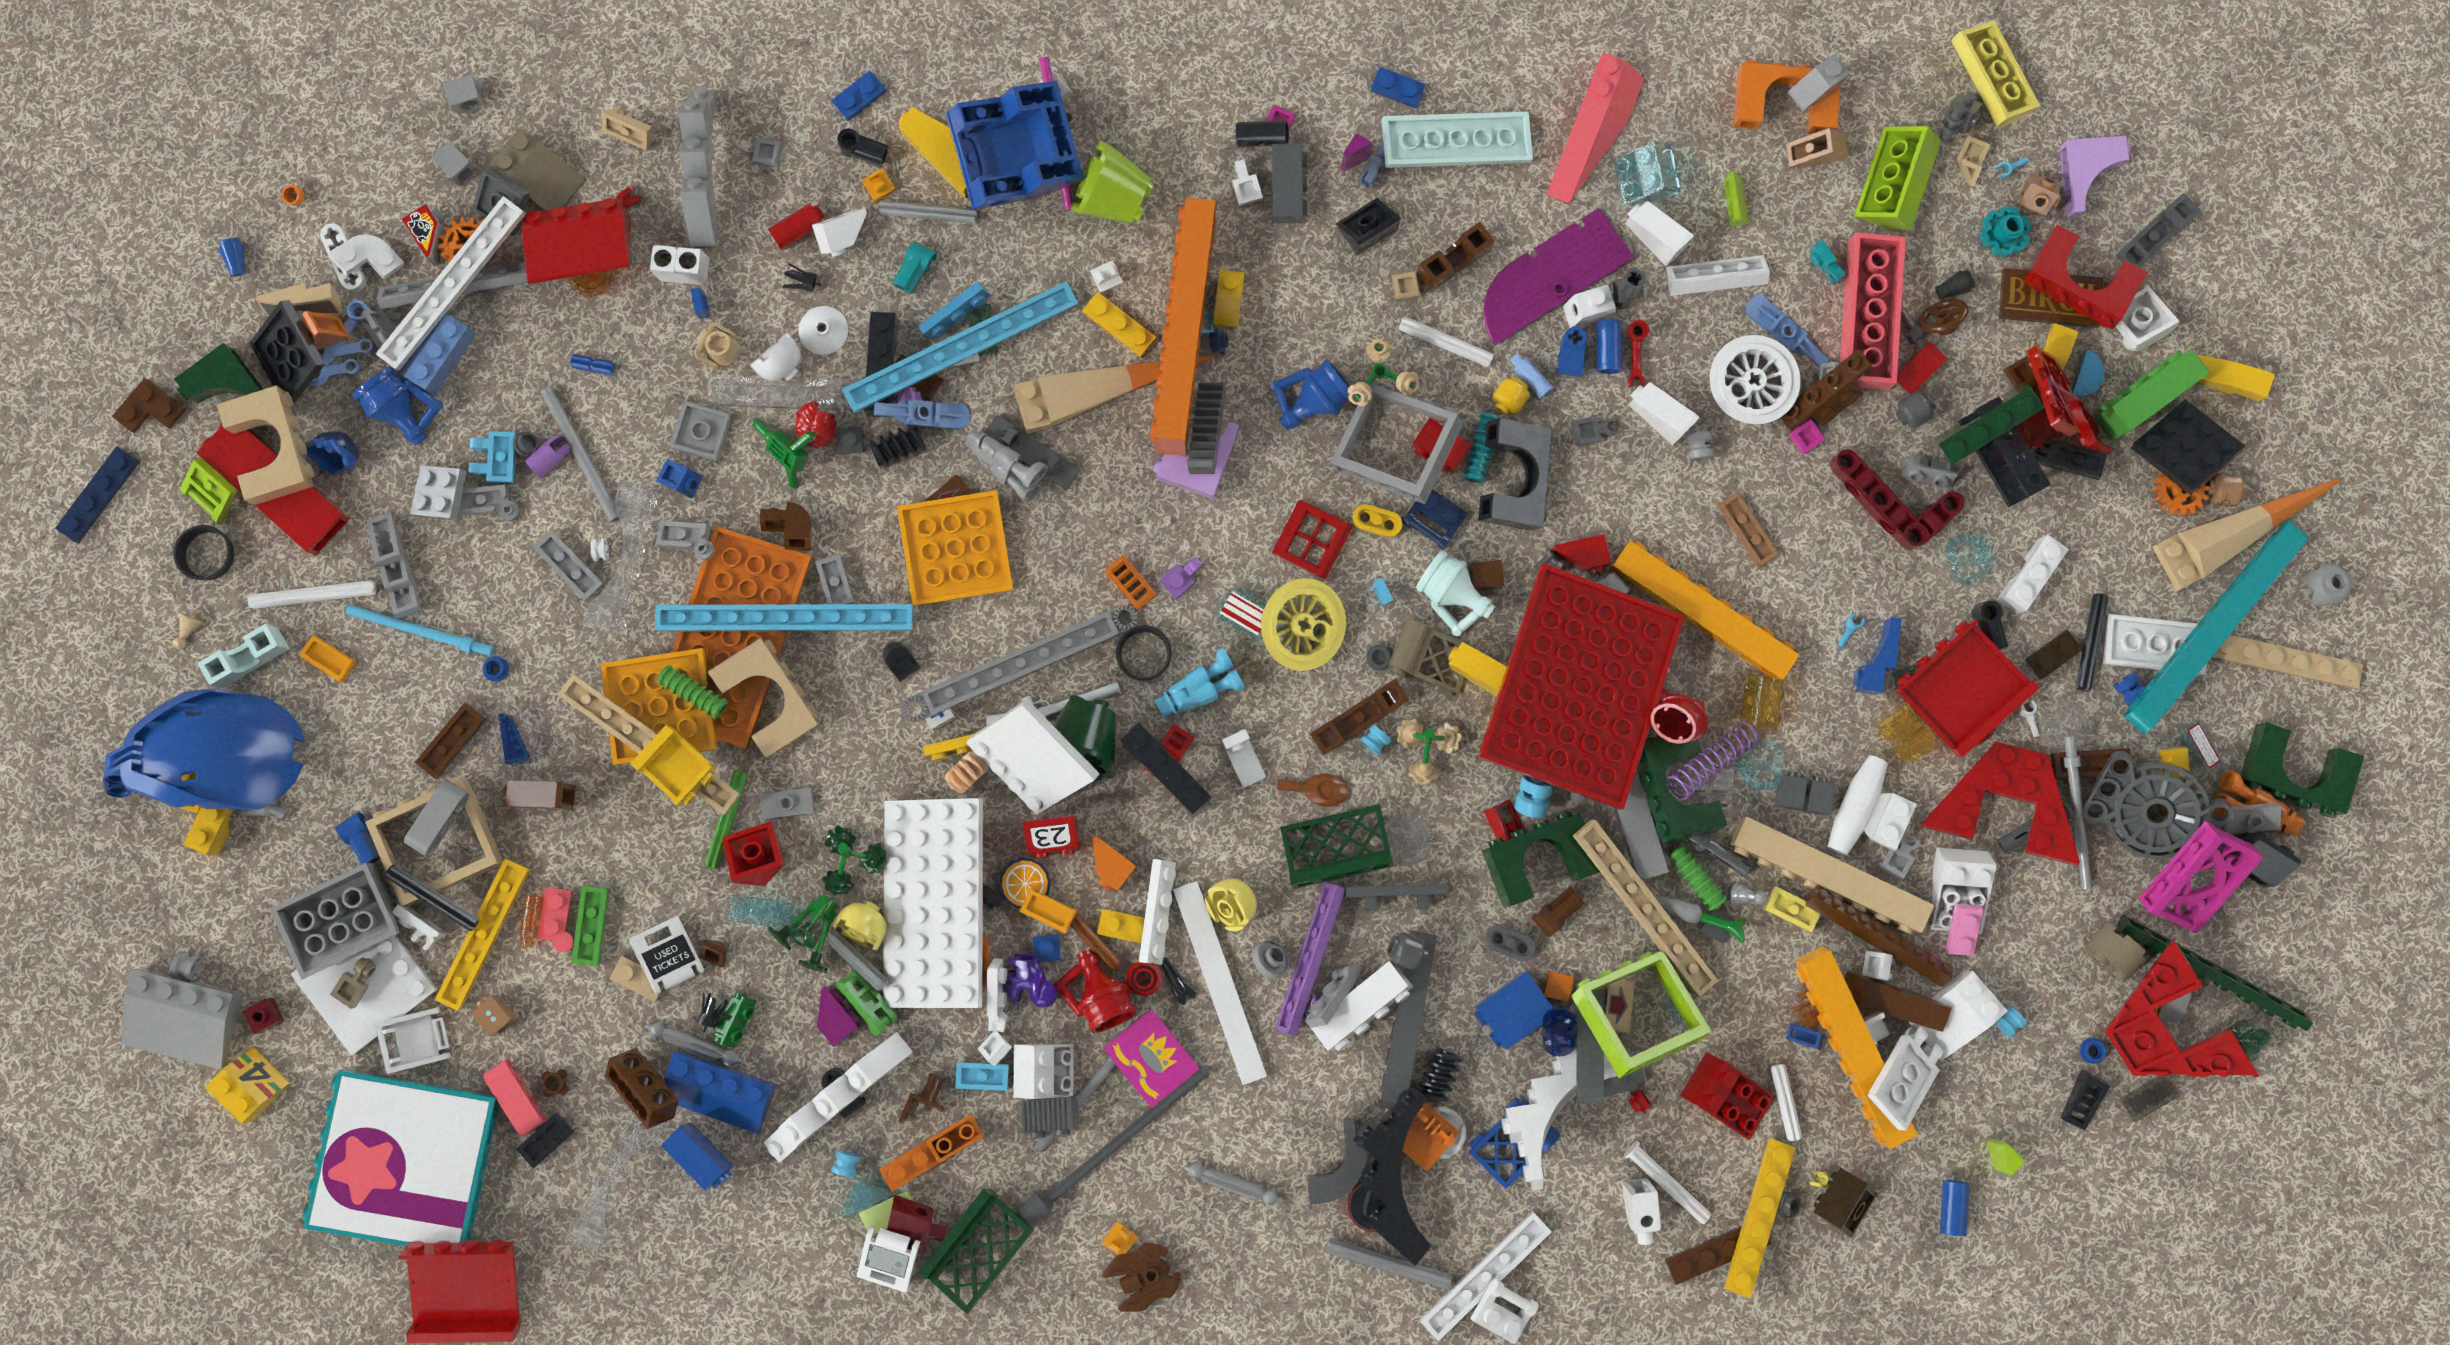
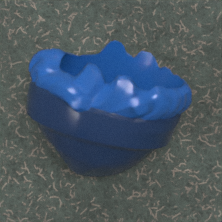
[306,431,359,475]

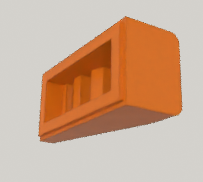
[1104,555,1157,611]

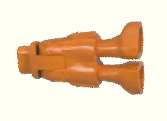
[2212,770,2304,836]

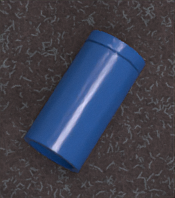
[1596,319,1623,374]
[1940,1180,1970,1237]

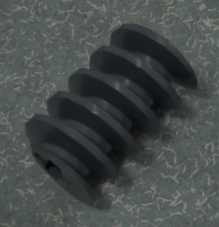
[870,425,927,469]
[1419,1046,1464,1105]

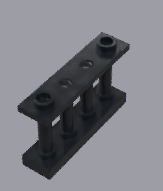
[1958,397,2051,508]

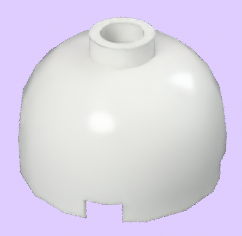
[750,333,801,381]

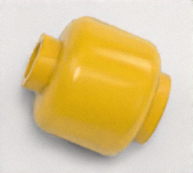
[1492,377,1530,416]

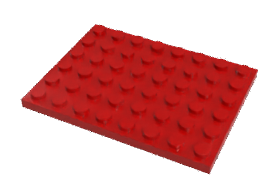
[1477,563,1685,810]

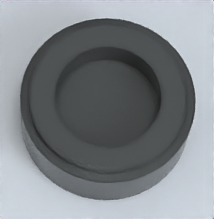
[1366,645,1392,671]

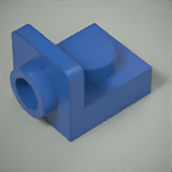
[656,459,703,498]

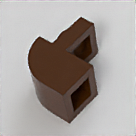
[760,502,812,551]

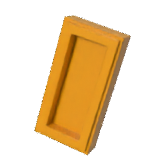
[298,634,357,683]
[1019,888,1078,934]

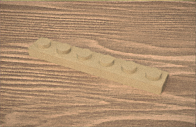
[2211,635,2363,689]

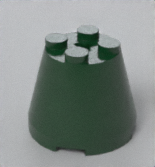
[1053,695,1116,782]

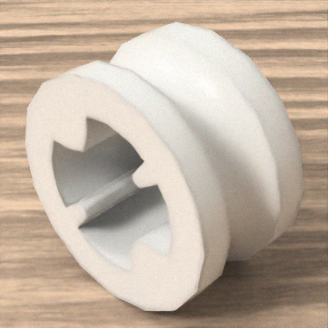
[591,538,609,562]

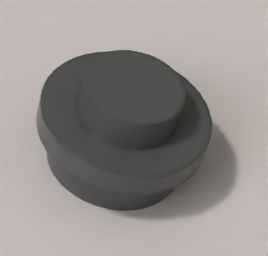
[513,432,539,457]
[1778,1191,1800,1218]

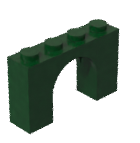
[1935,382,2045,465]
[2240,722,2364,818]
[1637,736,1728,844]
[1481,811,1600,908]

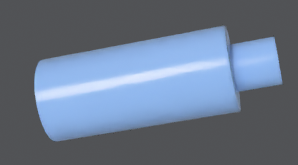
[1510,354,1553,399]

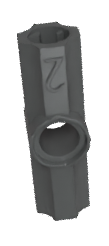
[1612,267,1647,310]

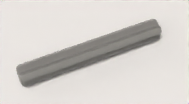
[879,200,978,224]

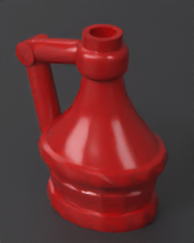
[1651,688,1708,744]
[1053,949,1136,1033]

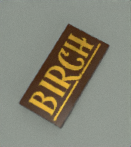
[1999,268,2103,328]

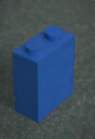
[1474,971,1557,1050]
[660,1122,734,1191]

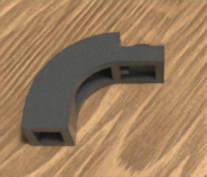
[1307,1118,1368,1205]

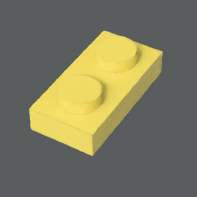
[1763,886,1820,932]

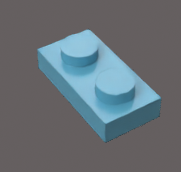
[955,1062,1009,1091]

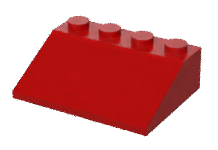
[522,197,631,284]

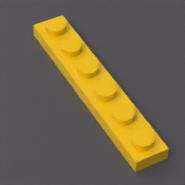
[435,858,531,1011]
[1723,1138,1796,1299]

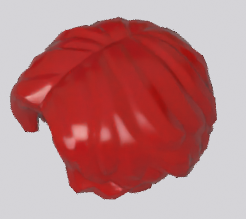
[795,400,837,448]

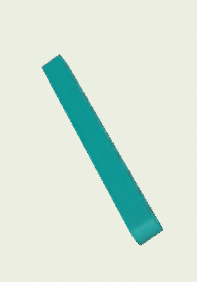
[2123,519,2309,734]

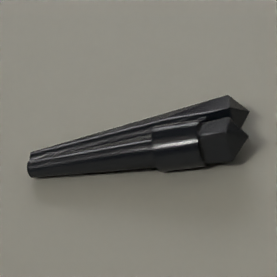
[1162,957,1196,1005]

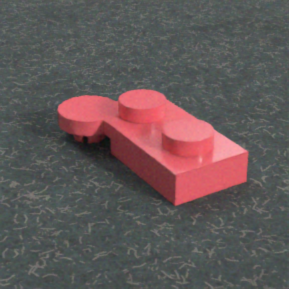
[538,888,574,952]

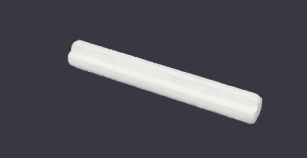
[1399,317,1493,367]

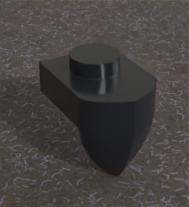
[882,641,921,682]

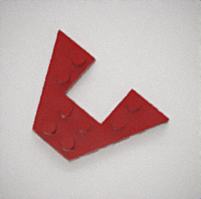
[2027,346,2114,455]
[1921,742,2080,866]
[2105,939,2259,1077]

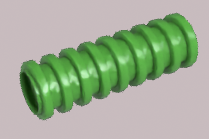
[657,665,728,719]
[1668,844,1727,911]

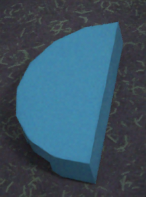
[2071,349,2105,398]

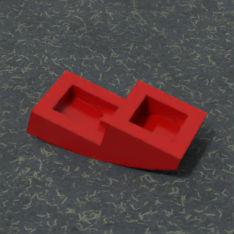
[1897,341,1948,394]
[1144,724,1195,776]

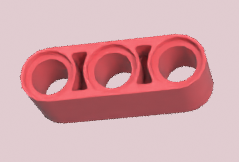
[483,1059,547,1137]

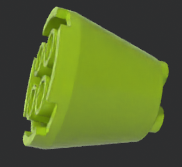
[1070,140,1154,223]

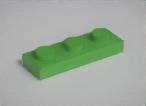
[571,886,610,966]

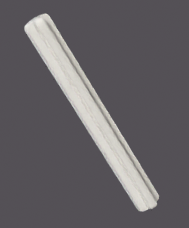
[248,580,377,609]

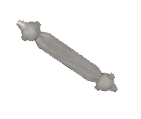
[645,1020,743,1068]
[1184,1161,1283,1208]

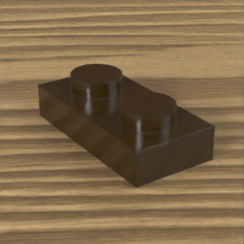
[2025,629,2083,680]

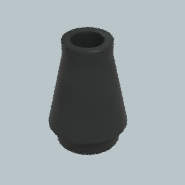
[1935,269,1975,301]

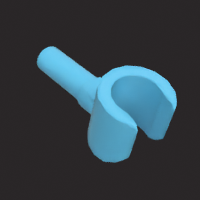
[1995,157,2029,179]
[1837,613,1865,648]

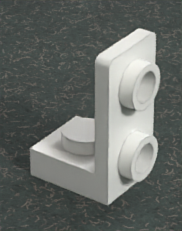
[1222,729,1266,787]

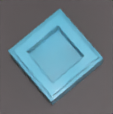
[1372,578,1393,607]

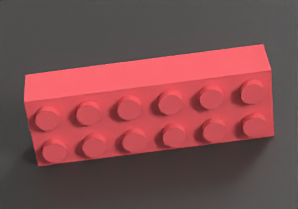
[1840,232,1906,391]

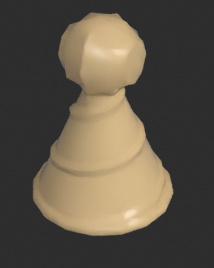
[172,610,204,650]

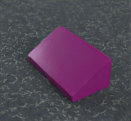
[1341,133,1372,172]

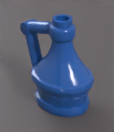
[1271,359,1350,431]
[352,366,443,446]

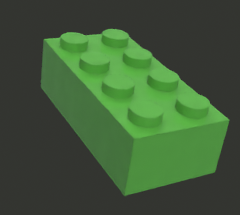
[2093,349,2210,441]

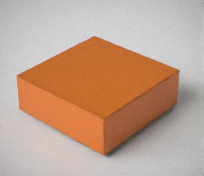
[1543,971,1574,1002]

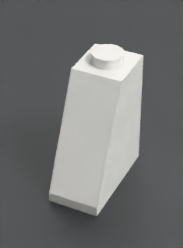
[1626,201,1694,266]
[1629,382,1700,446]

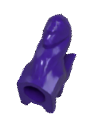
[1003,954,1057,1008]

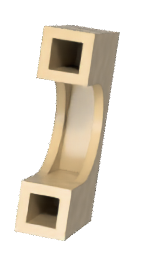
[217,386,314,505]
[708,637,820,758]

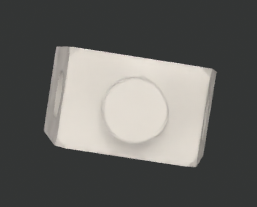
[1563,285,1616,328]
[1621,1178,1661,1245]

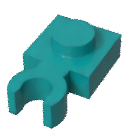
[1809,239,1846,285]

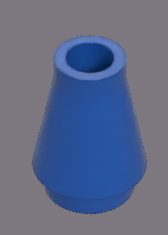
[217,238,246,277]

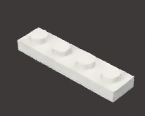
[1139,859,1176,965]

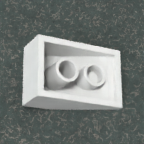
[1907,971,2008,1060]

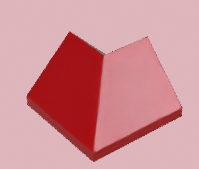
[722,821,785,886]

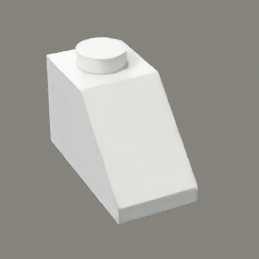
[812,208,867,257]

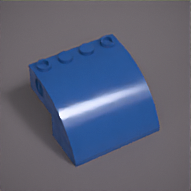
[946,81,1084,210]

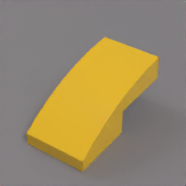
[2043,323,2078,370]

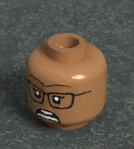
[2204,473,2247,507]

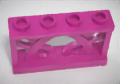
[2139,820,2263,934]

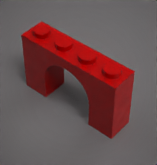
[2023,225,2148,330]

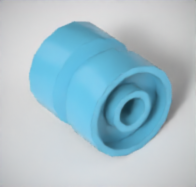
[1514,774,1554,818]

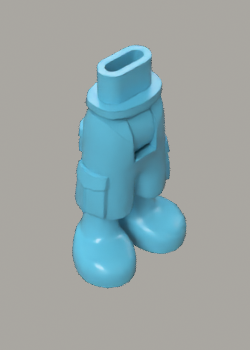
[1155,647,1245,718]

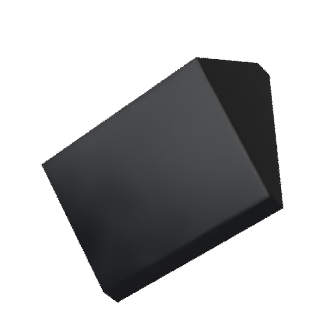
[1336,198,1401,255]

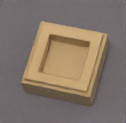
[1391,271,1421,301]

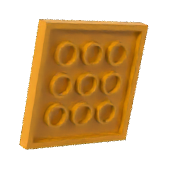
[897,490,1014,607]
[600,648,718,766]

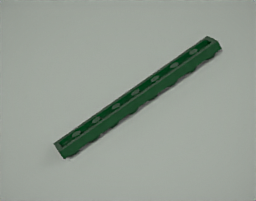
[2118,915,2313,1031]

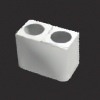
[650,245,710,285]

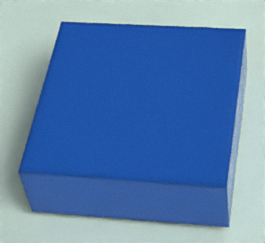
[691,287,710,319]

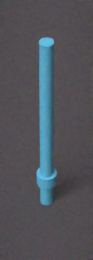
[346,605,494,656]

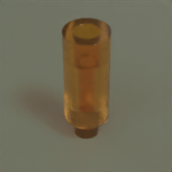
[519,895,544,947]

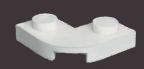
[329,234,404,280]

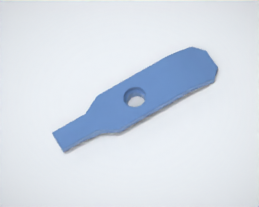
[1746,295,1830,367]
[874,399,970,429]

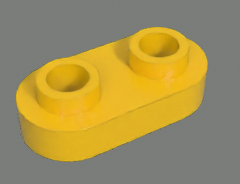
[1352,504,1402,538]

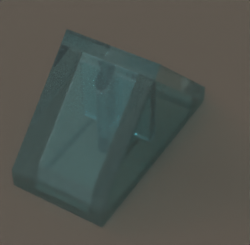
[840,1176,893,1219]

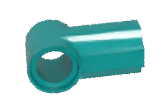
[892,241,937,294]

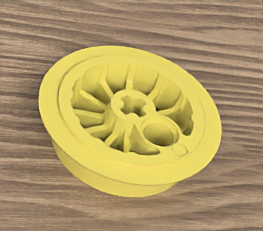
[1261,578,1346,671]

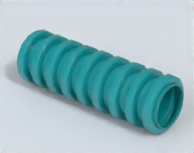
[1463,412,1500,484]

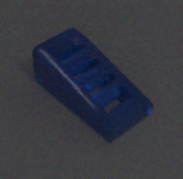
[498,713,532,766]

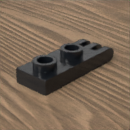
[2034,437,2107,480]

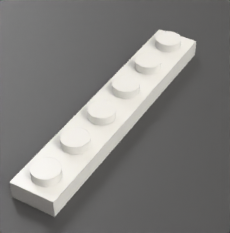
[1419,1211,1551,1341]

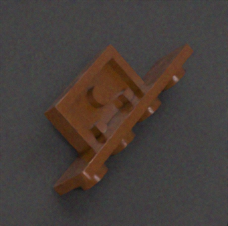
[1781,349,1872,431]

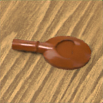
[1277,774,1349,806]

